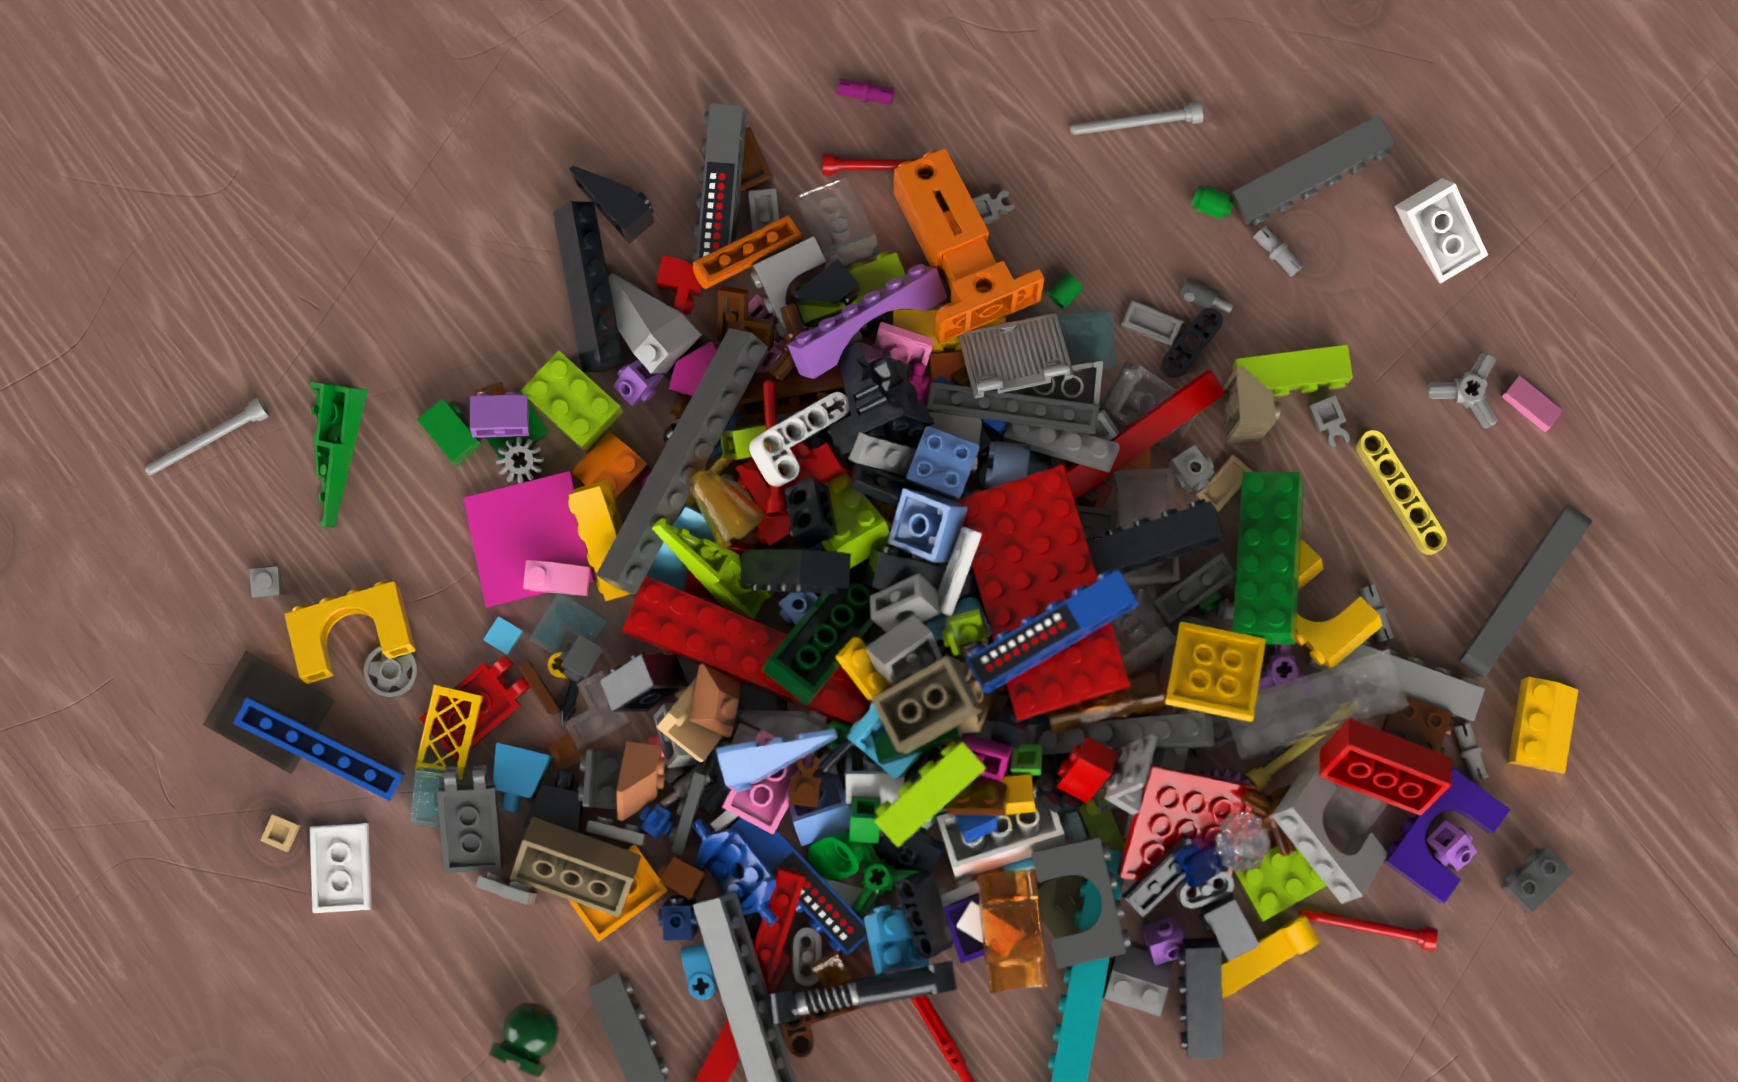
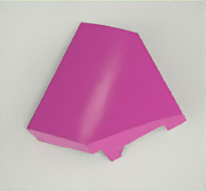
[669,340,718,396]

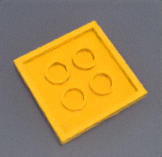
[1165,622,1266,722]

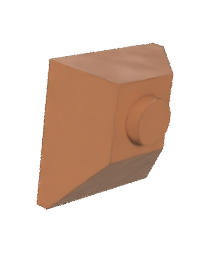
[689,664,741,737]

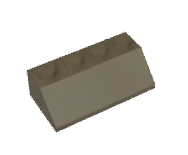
[1222,366,1280,444]
[510,817,642,917]

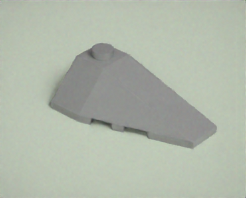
[608,273,702,374]

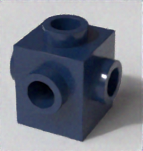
[658,895,699,940]

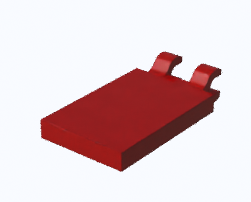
[419,656,531,762]

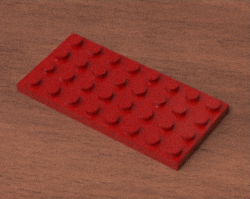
[954,465,1131,721]

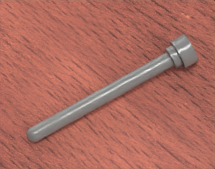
[1070,101,1203,135]
[145,397,270,475]

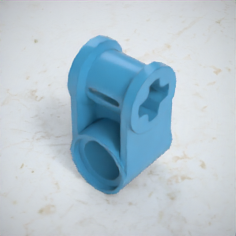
[681,943,717,1000]

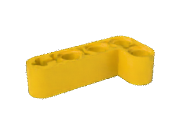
[1221,915,1321,999]

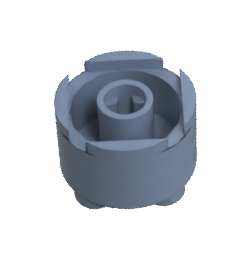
[985,441,1030,490]

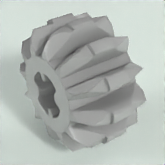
[496,437,544,484]

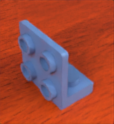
[906,426,979,501]

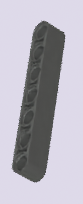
[1459,504,1592,678]

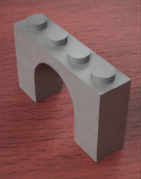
[750,236,863,346]
[1272,766,1388,904]

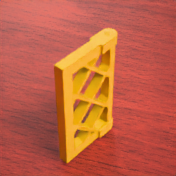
[414,684,483,780]

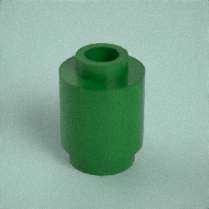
[1191,185,1234,220]

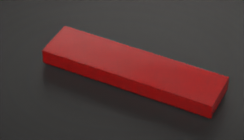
[753,866,807,986]

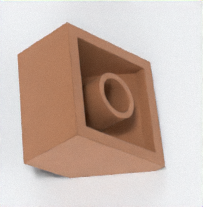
[616,741,666,820]

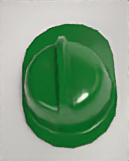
[807,831,864,881]

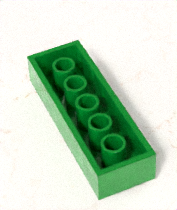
[1233,472,1304,645]

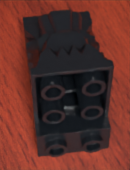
[829,342,934,463]

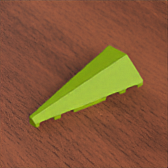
[652,518,775,620]

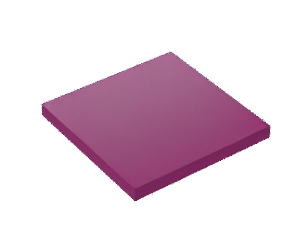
[464,471,596,608]

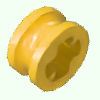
[547,652,567,679]

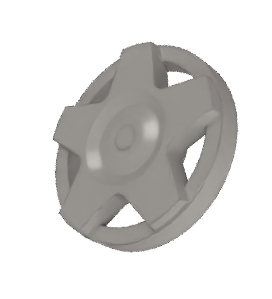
[364,646,418,697]

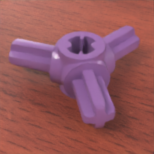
[1257,644,1321,699]

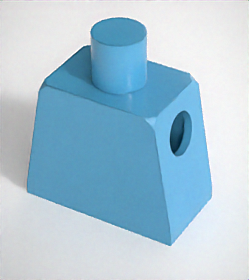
[492,743,553,813]

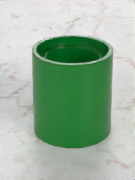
[1046,272,1083,309]

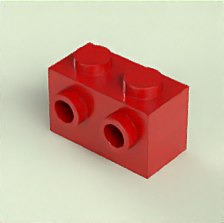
[1057,736,1118,803]

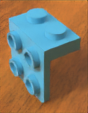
[847,703,924,779]

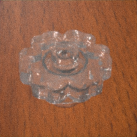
[1215,812,1270,872]

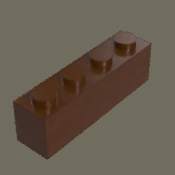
[738,363,847,420]

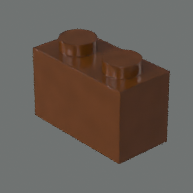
[658,856,708,899]

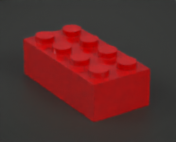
[1319,718,1452,816]

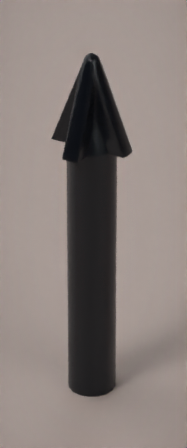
[560,679,582,728]

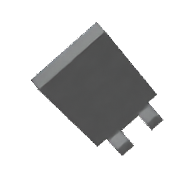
[437,764,503,873]

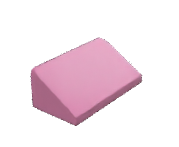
[1501,375,1563,432]

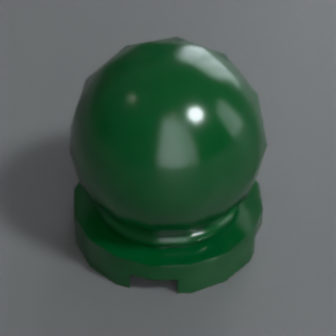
[489,1003,559,1077]

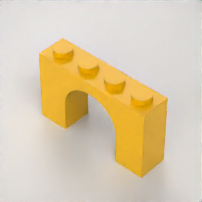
[1295,540,1382,670]
[284,580,416,684]

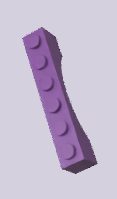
[788,264,948,379]

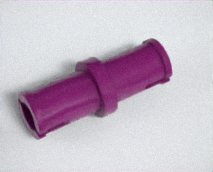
[837,78,895,106]

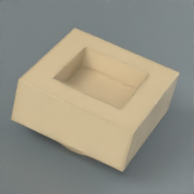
[260,814,300,852]

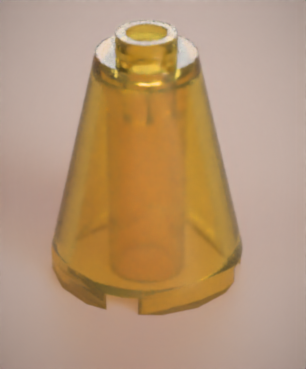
[689,469,765,550]

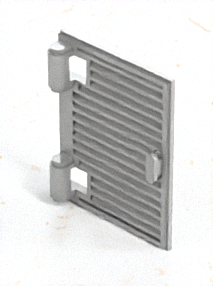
[958,313,1074,398]

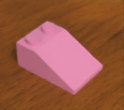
[722,730,813,834]

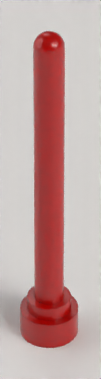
[822,153,955,176]
[763,380,788,517]
[1298,908,1438,951]

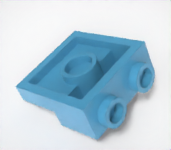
[864,904,929,975]

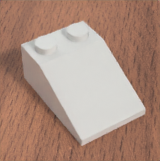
[1394,178,1488,283]

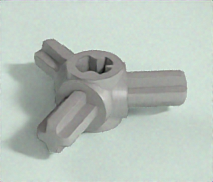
[1427,352,1498,429]

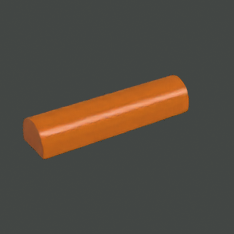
[693,215,803,289]

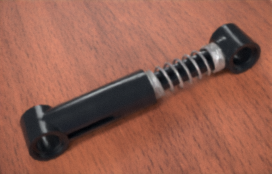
[766,961,958,1024]

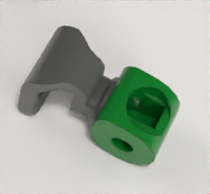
[817,717,853,775]

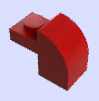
[657,255,703,315]

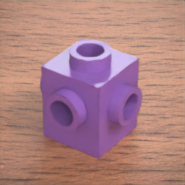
[613,359,663,406]
[1426,820,1477,872]
[1142,916,1189,965]

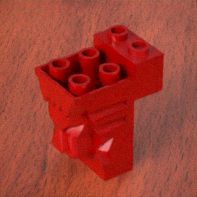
[736,437,852,549]

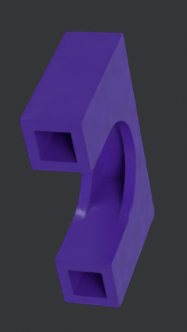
[1383,768,1511,903]

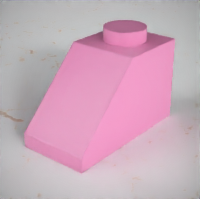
[523,560,590,596]

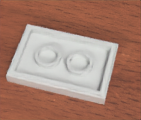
[310,823,372,913]

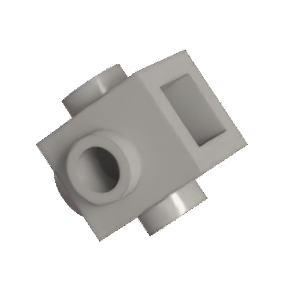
[1168,445,1214,493]

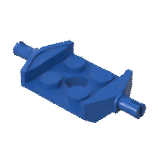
[691,818,779,927]

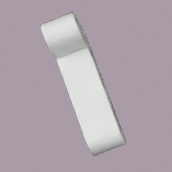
[749,392,850,487]

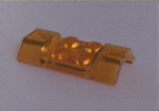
[1046,672,1166,734]
[977,869,1048,993]

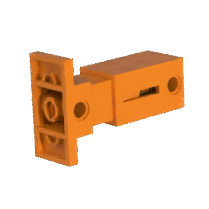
[894,148,1044,344]

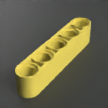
[1356,430,1447,555]

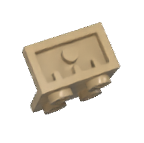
[656,677,723,762]

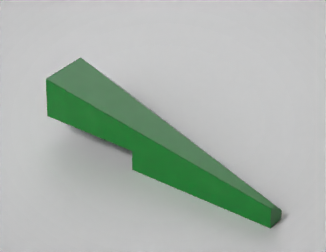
[310,381,368,528]

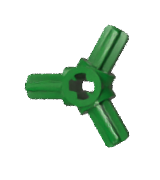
[851,843,919,917]

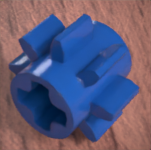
[639,803,674,839]

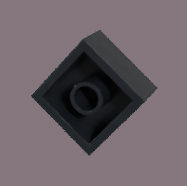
[600,652,688,712]

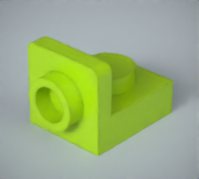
[942,609,988,656]

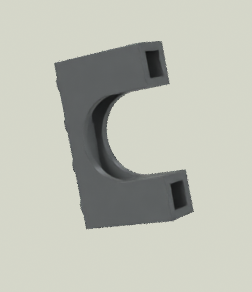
[1031,838,1131,968]

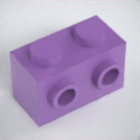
[470,392,529,438]

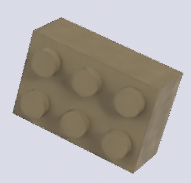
[871,656,983,754]

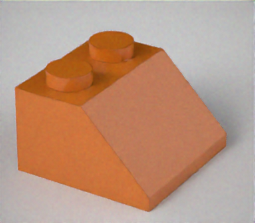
[571,432,650,505]

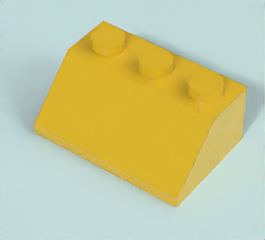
[1507,677,1578,774]

